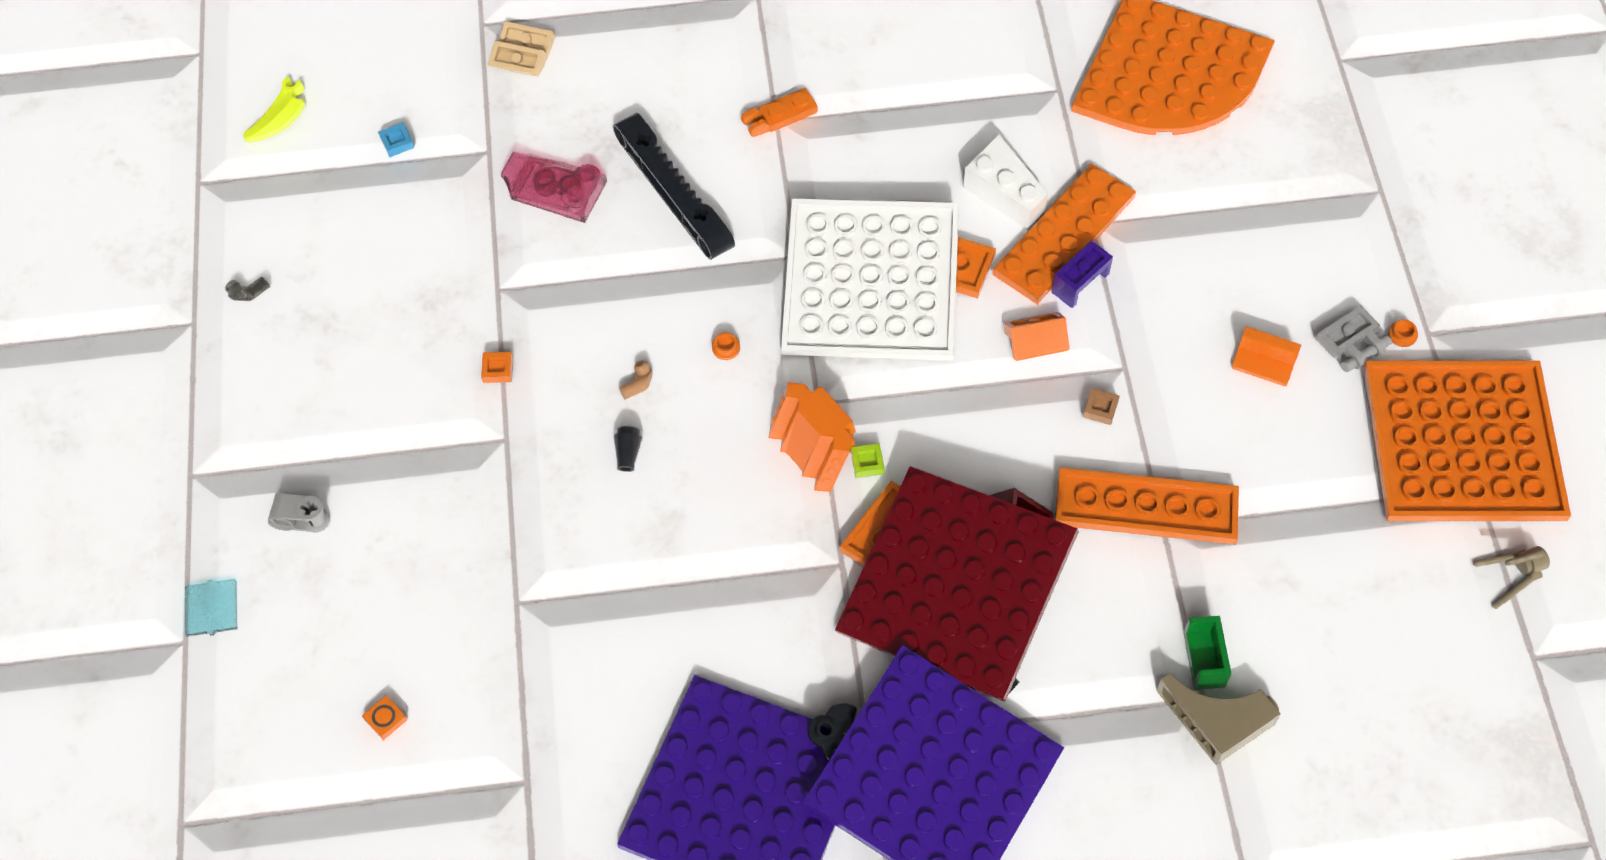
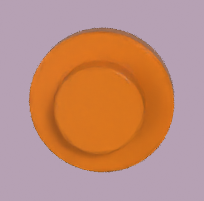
[1388,319,1418,347]
[712,332,740,360]

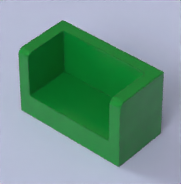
[1183,615,1232,690]

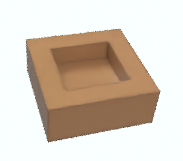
[1083,388,1120,425]

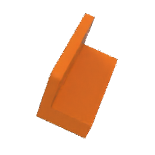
[1003,312,1070,361]
[1232,326,1302,386]

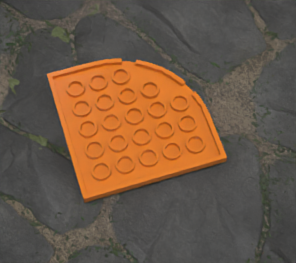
[1071,0,1275,135]

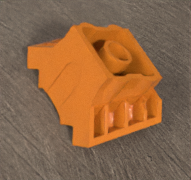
[768,382,856,492]

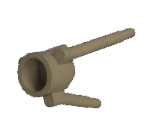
[1473,546,1550,609]

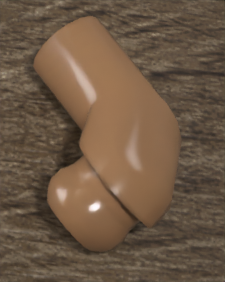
[619,360,653,400]

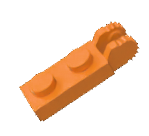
[740,87,818,137]

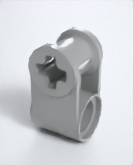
[267,492,330,533]

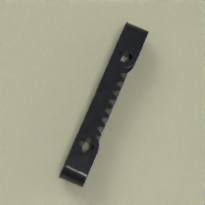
[613,113,735,260]

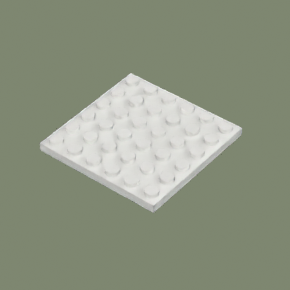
[781,199,959,360]

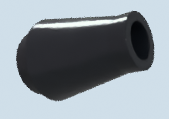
[613,426,643,472]

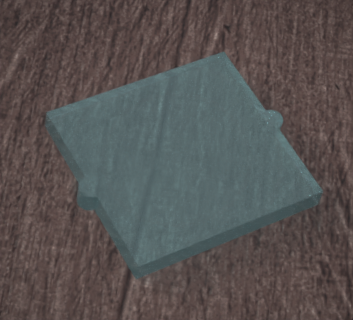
[185,579,238,637]

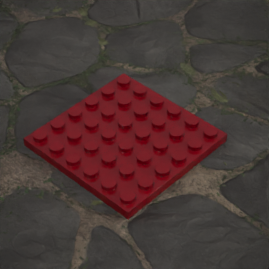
[835,466,1079,702]

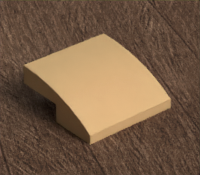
[488,21,556,77]

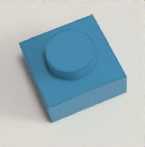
[378,122,414,158]

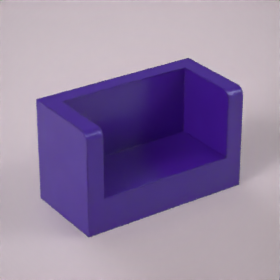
[1051,241,1113,308]

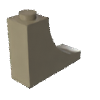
[1156,673,1281,765]

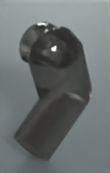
[225,276,270,301]

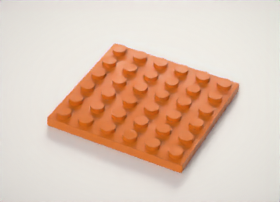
[1363,361,1571,521]

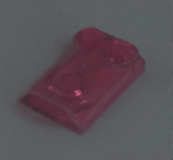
[501,152,607,223]

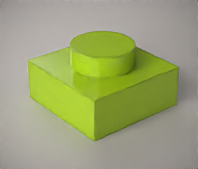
[851,443,885,478]

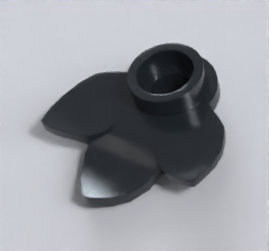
[807,703,857,761]

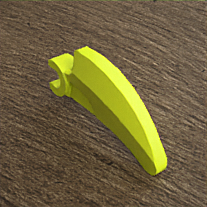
[243,77,305,143]

